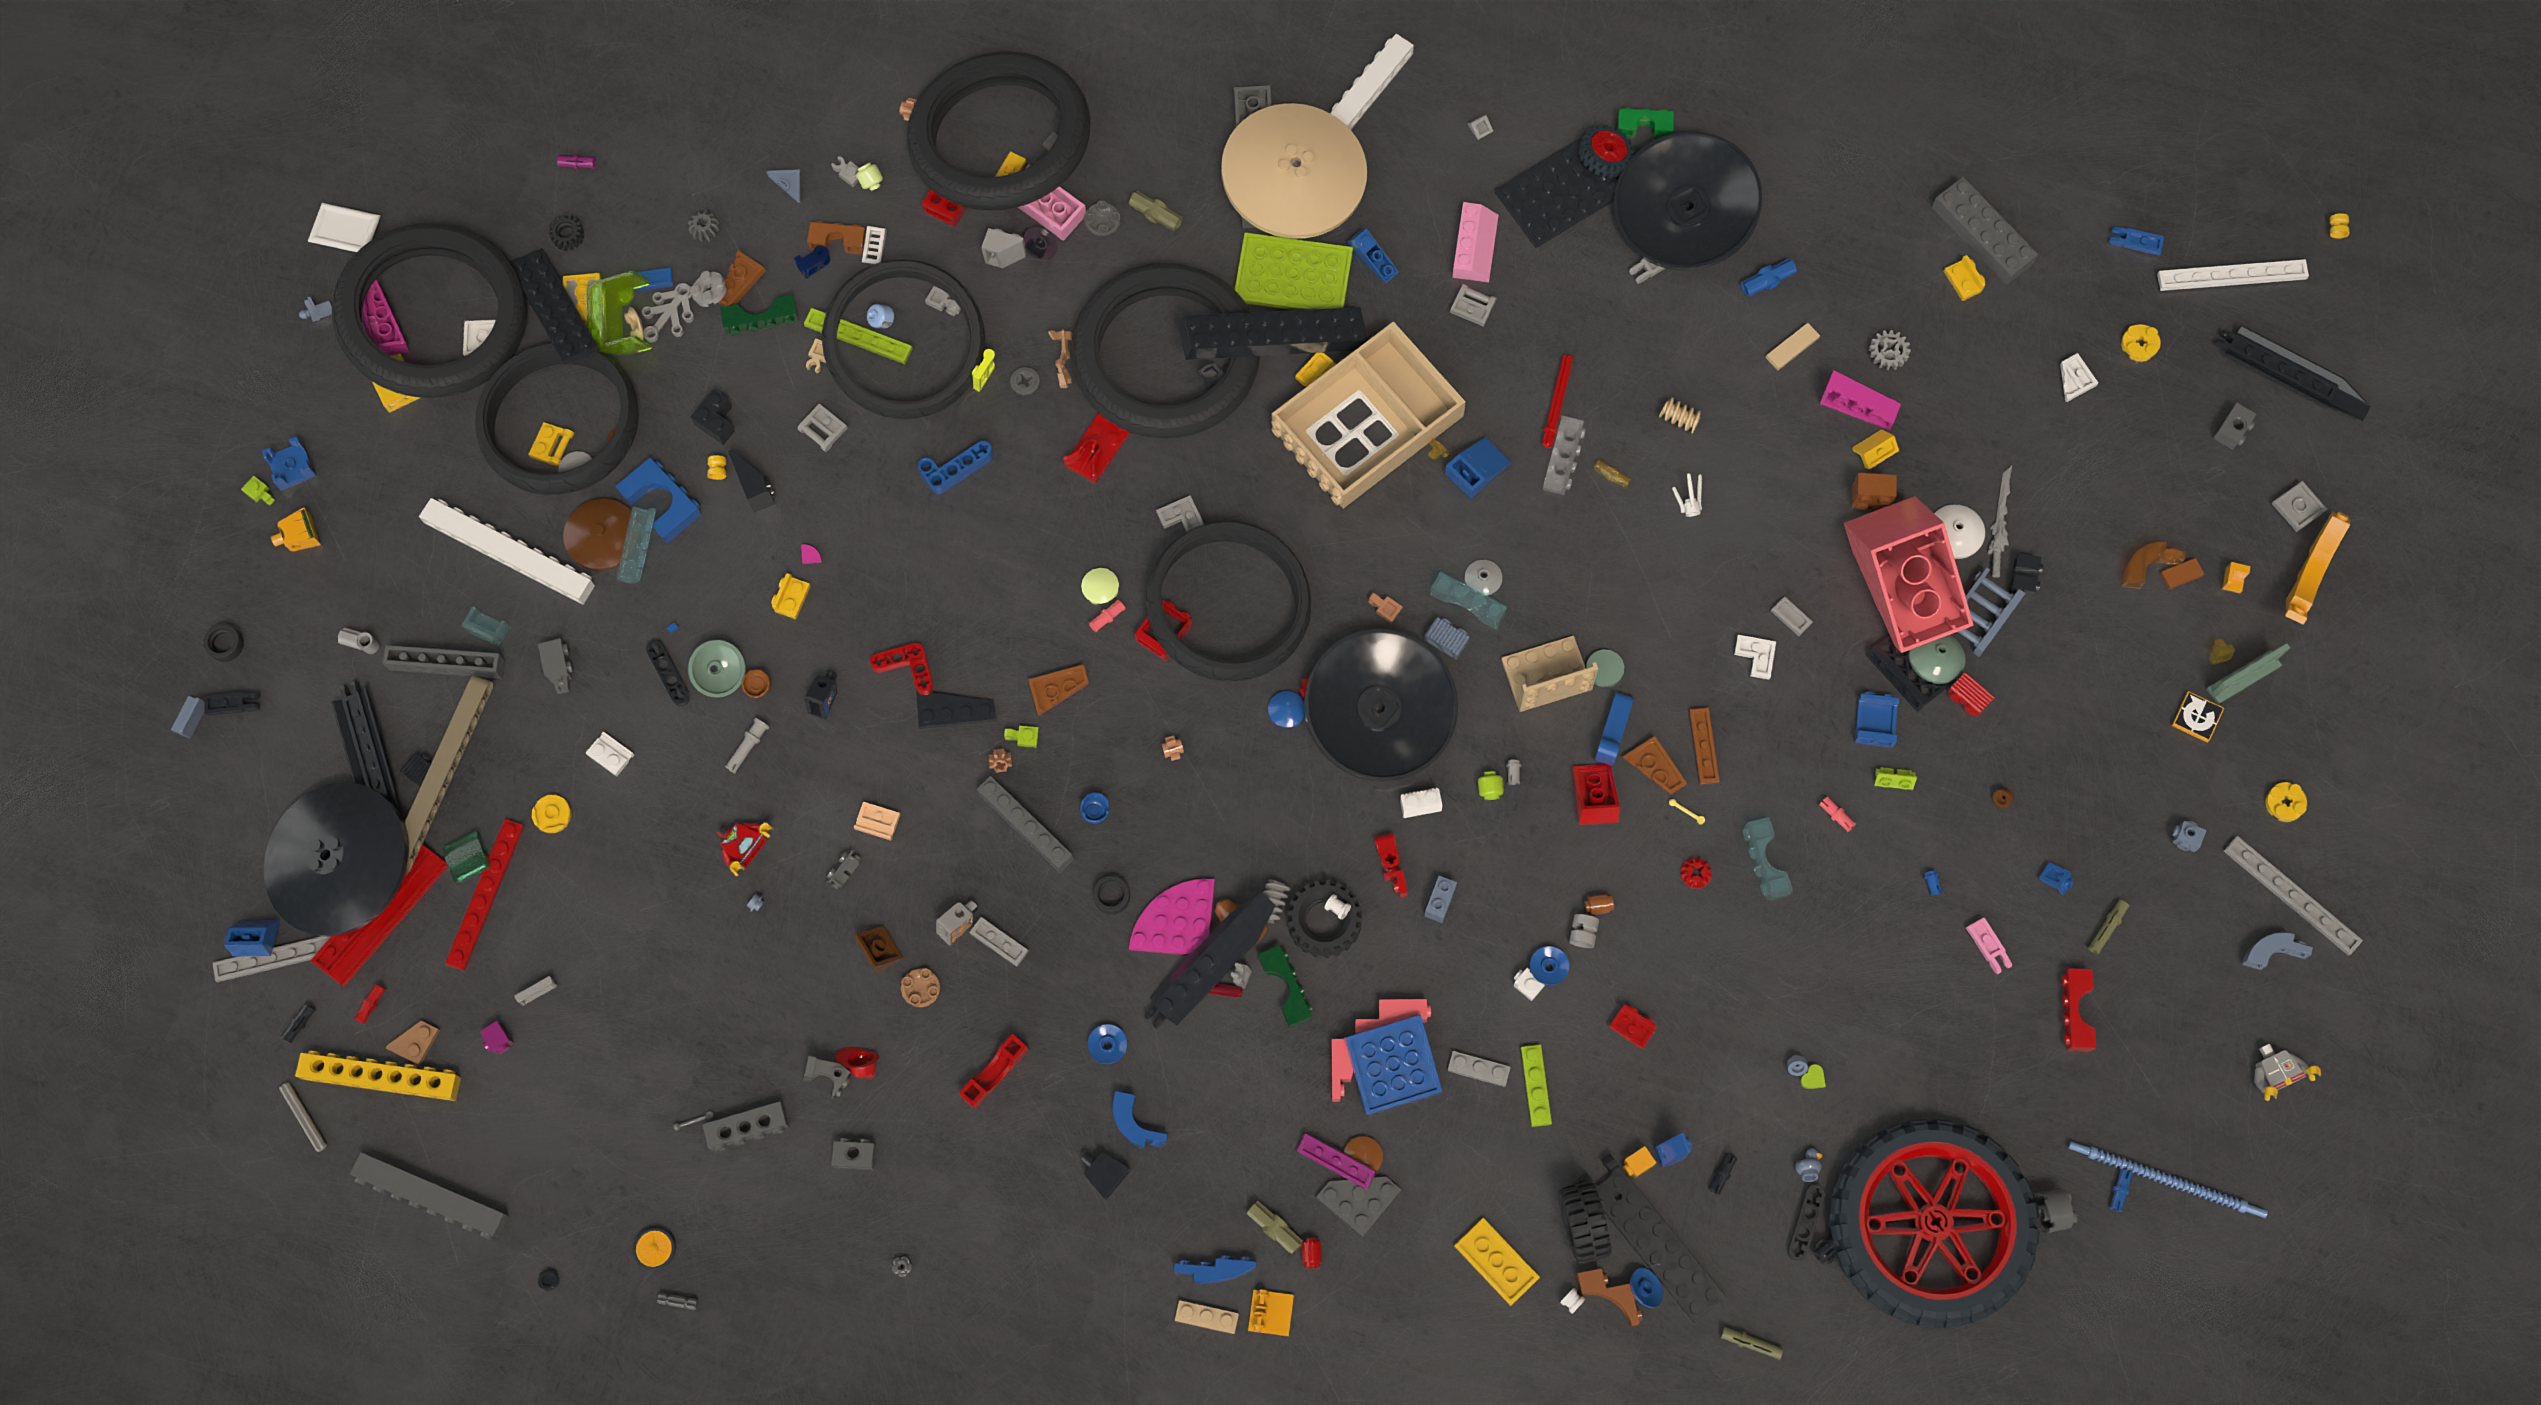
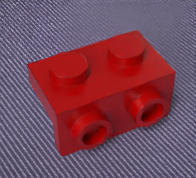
[1609,1004,1657,1050]

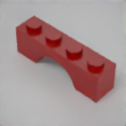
[2061,969,2096,1052]
[958,1034,1029,1110]

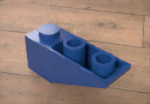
[1346,228,1399,284]
[1654,1133,1692,1168]

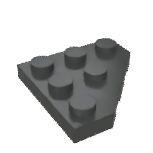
[1316,1177,1401,1237]

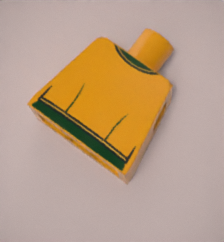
[271,508,321,551]

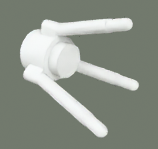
[1672,473,1702,517]

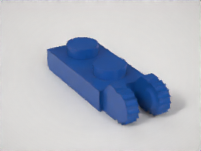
[2109,227,2164,256]

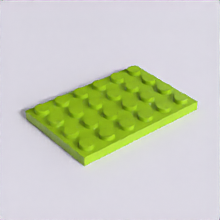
[1235,233,1353,310]

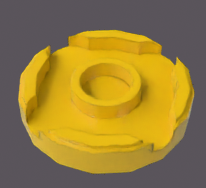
[532,795,571,833]

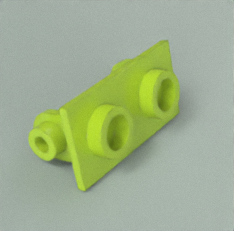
[1874,767,1917,790]

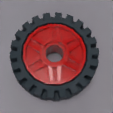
[1578,125,1634,178]

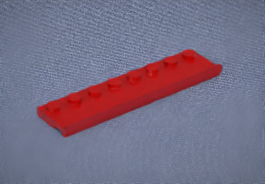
[310,844,449,987]

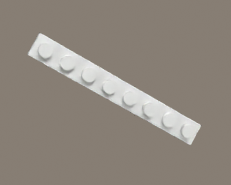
[2157,259,2309,291]

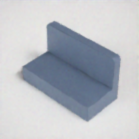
[171,696,205,738]

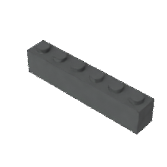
[383,645,505,679]
[977,776,1074,873]

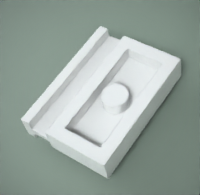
[586,732,634,777]

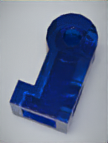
[794,246,831,279]

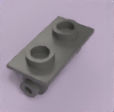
[825,851,861,890]

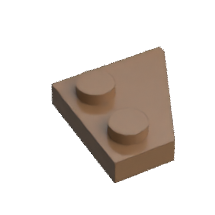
[386,1021,440,1066]

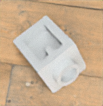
[1514,968,1545,1001]

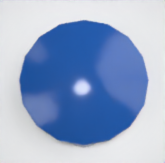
[1268,691,1305,728]

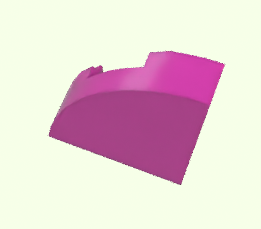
[801,544,822,564]

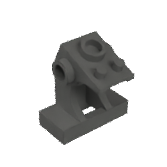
[803,1056,851,1099]

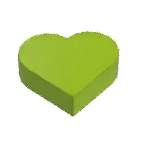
[1800,1064,1826,1089]

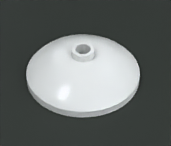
[1934,505,1985,559]

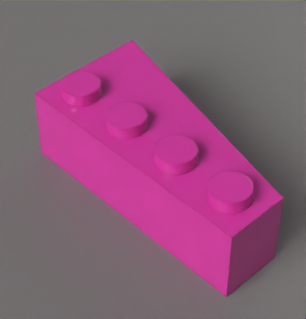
[362,280,409,355]

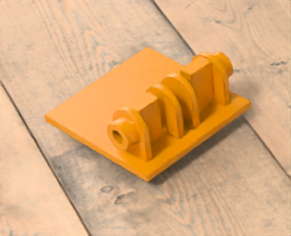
[1248,1290,1294,1336]

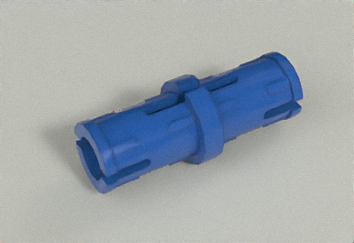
[2109,1169,2133,1212]

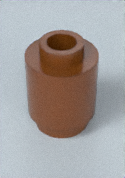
[1584,894,1614,916]

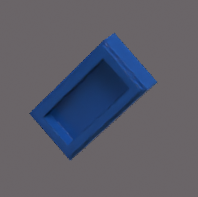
[634,267,674,292]

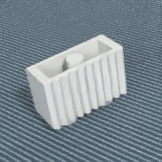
[1400,788,1442,818]

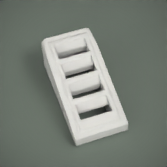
[862,226,887,264]

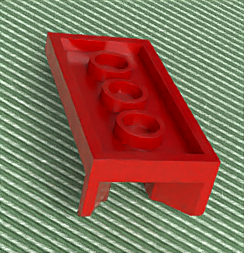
[1063,413,1131,484]

